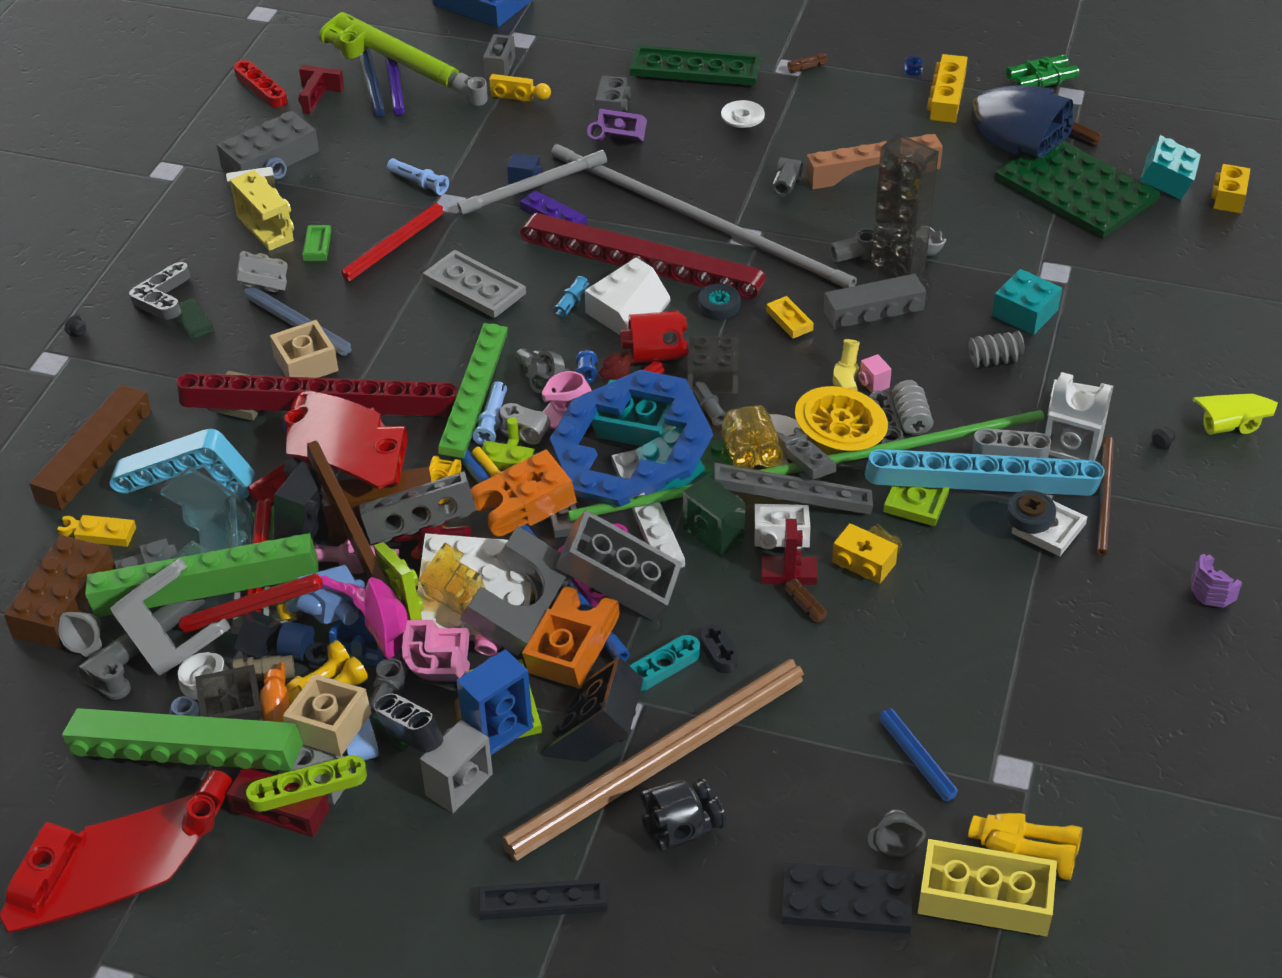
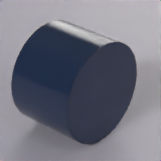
[277,621,315,661]

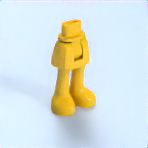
[285,640,368,706]
[968,813,1083,881]

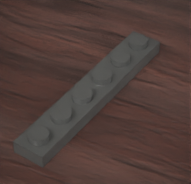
[712,463,873,514]

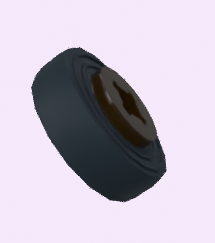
[1006,490,1056,533]

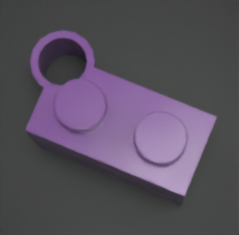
[587,109,647,142]

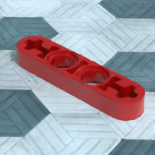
[234,60,287,107]

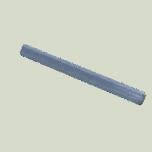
[245,287,352,356]

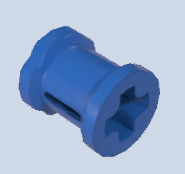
[575,350,598,383]

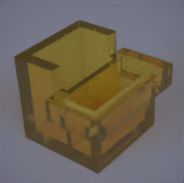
[419,542,486,616]

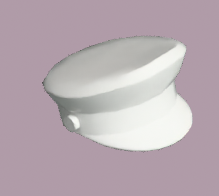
[178,652,232,700]

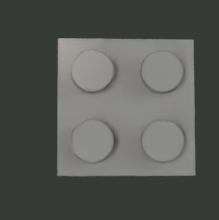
[420,720,493,814]

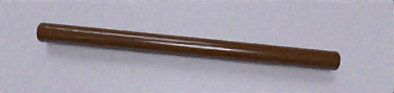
[1096,437,1114,556]

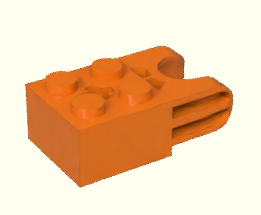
[470,449,577,537]
[522,587,620,689]

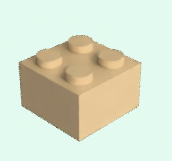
[270,320,338,378]
[283,674,371,756]

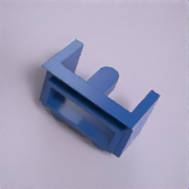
[329,614,387,667]

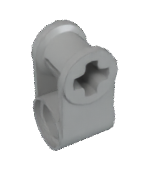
[500,403,551,445]

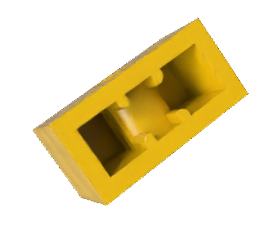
[832,524,898,584]

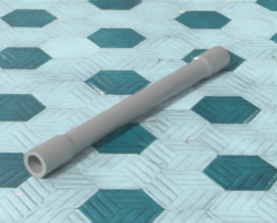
[457,150,607,215]

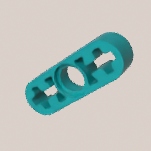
[630,635,700,691]

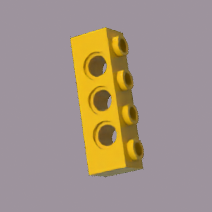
[927,54,968,123]

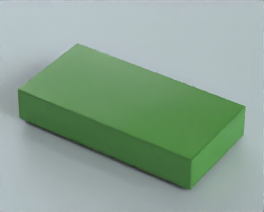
[302,225,332,261]

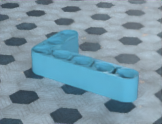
[109,429,255,499]

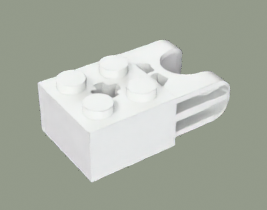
[1045,372,1113,461]

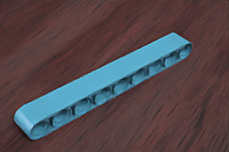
[864,449,1104,496]

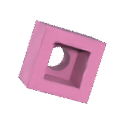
[858,354,892,393]

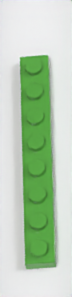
[438,323,508,458]

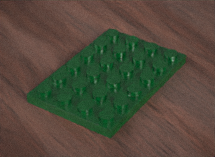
[994,141,1160,239]

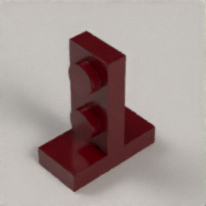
[298,65,344,114]
[761,518,817,585]

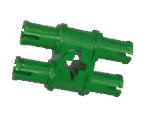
[1005,54,1079,88]

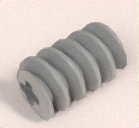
[968,331,1025,368]
[892,380,934,435]

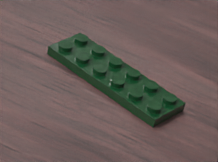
[630,45,761,86]

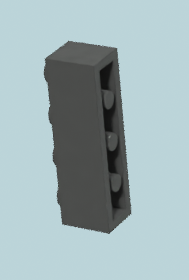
[823,274,926,329]

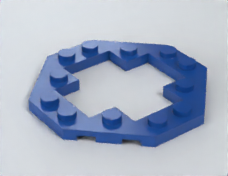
[550,370,713,507]

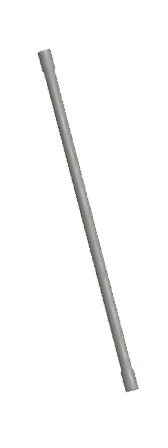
[551,144,857,288]

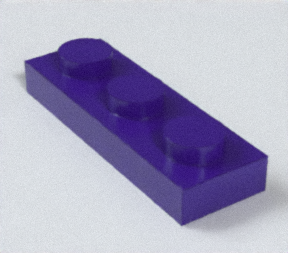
[520,190,587,225]

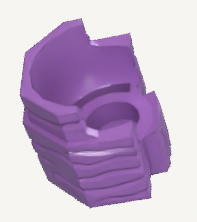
[1191,554,1242,608]

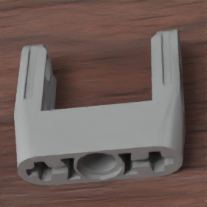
[110,558,231,676]

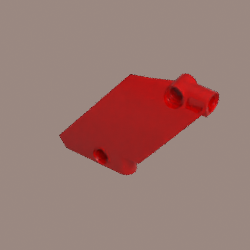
[284,391,407,489]
[0,770,233,933]

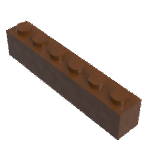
[29,384,151,511]

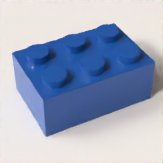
[457,649,533,755]

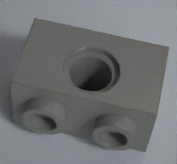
[483,34,515,79]

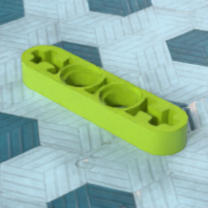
[246,755,367,812]

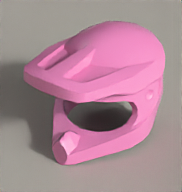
[542,371,592,429]

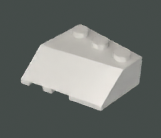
[585,258,670,335]

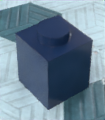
[507,153,543,185]

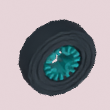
[698,284,741,320]

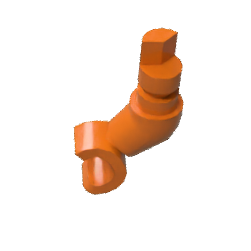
[260,661,289,722]

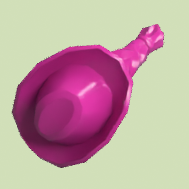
[319,575,408,659]

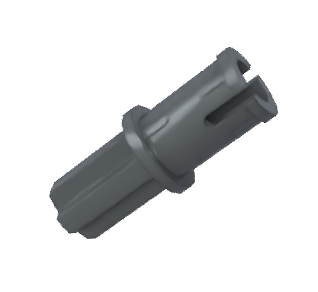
[692,381,727,425]

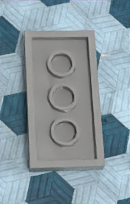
[423,250,526,318]

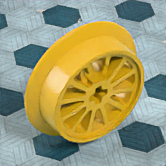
[795,386,888,455]

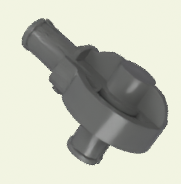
[515,348,570,394]

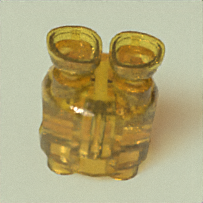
[721,405,783,469]

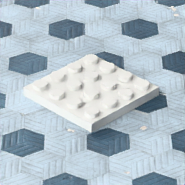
[417,533,532,640]

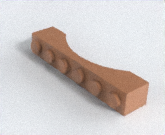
[806,134,943,190]

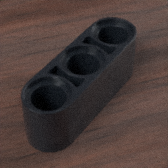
[374,693,444,753]

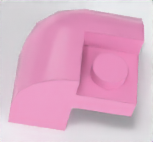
[402,620,470,682]

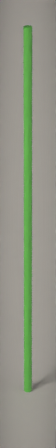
[567,410,1044,521]

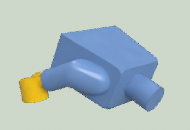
[276,565,365,625]

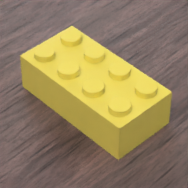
[918,839,1057,936]

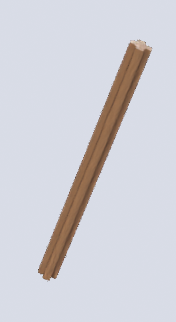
[501,659,804,862]

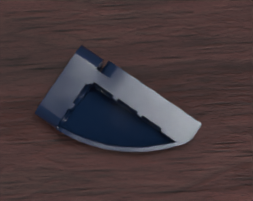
[972,85,1074,158]

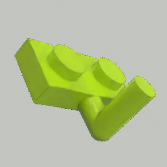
[478,417,535,470]

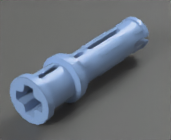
[387,158,449,195]
[473,382,507,445]

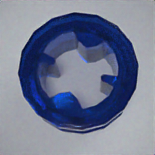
[904,56,924,76]

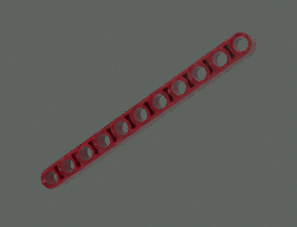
[520,213,766,299]
[176,373,458,417]

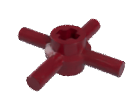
[393,519,471,560]

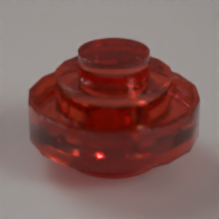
[598,351,633,380]

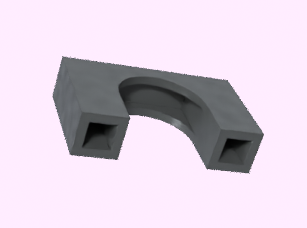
[459,526,572,656]

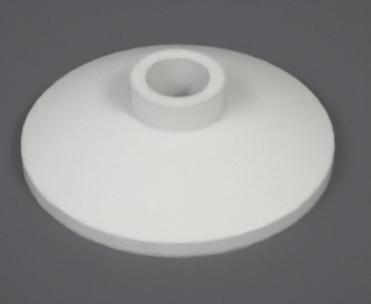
[721,100,765,128]

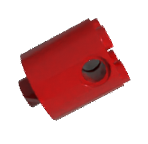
[620,310,689,364]

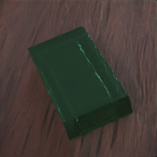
[176,298,214,339]

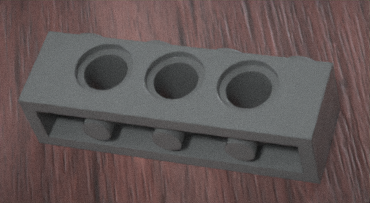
[359,472,477,544]

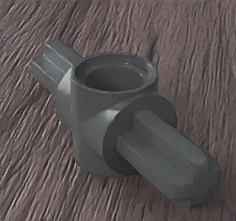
[369,647,408,714]

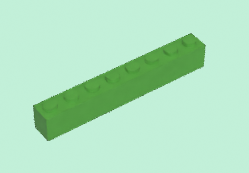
[85,533,318,617]
[62,708,303,771]

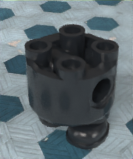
[640,778,726,852]

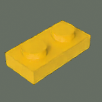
[766,296,814,339]

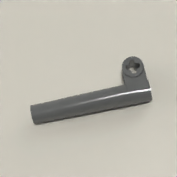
[77,598,205,700]

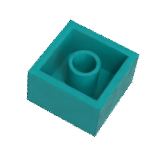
[1140,135,1201,200]
[992,269,1062,335]
[635,427,710,503]

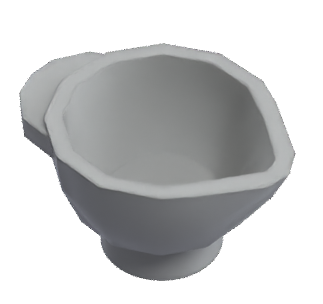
[58,612,102,657]

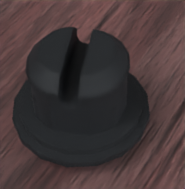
[65,315,87,336]
[1152,427,1175,450]

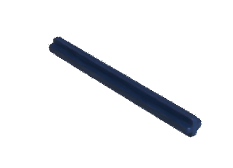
[360,48,385,117]

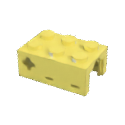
[230,170,294,251]

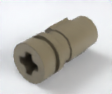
[233,655,295,688]

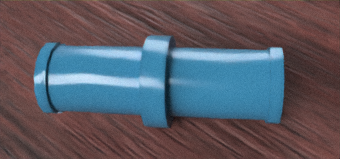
[553,276,589,318]

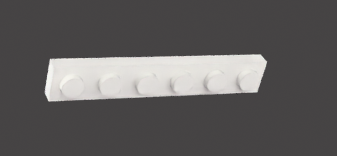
[612,450,685,568]

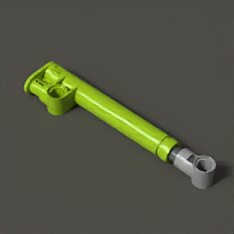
[319,12,488,106]

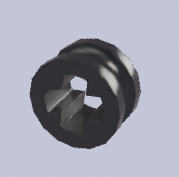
[305,642,328,671]

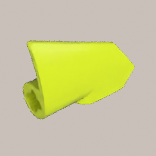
[1193,394,1278,435]

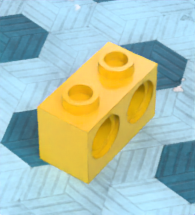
[1211,164,1251,213]

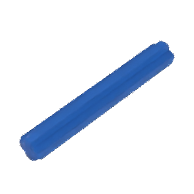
[879,708,958,802]

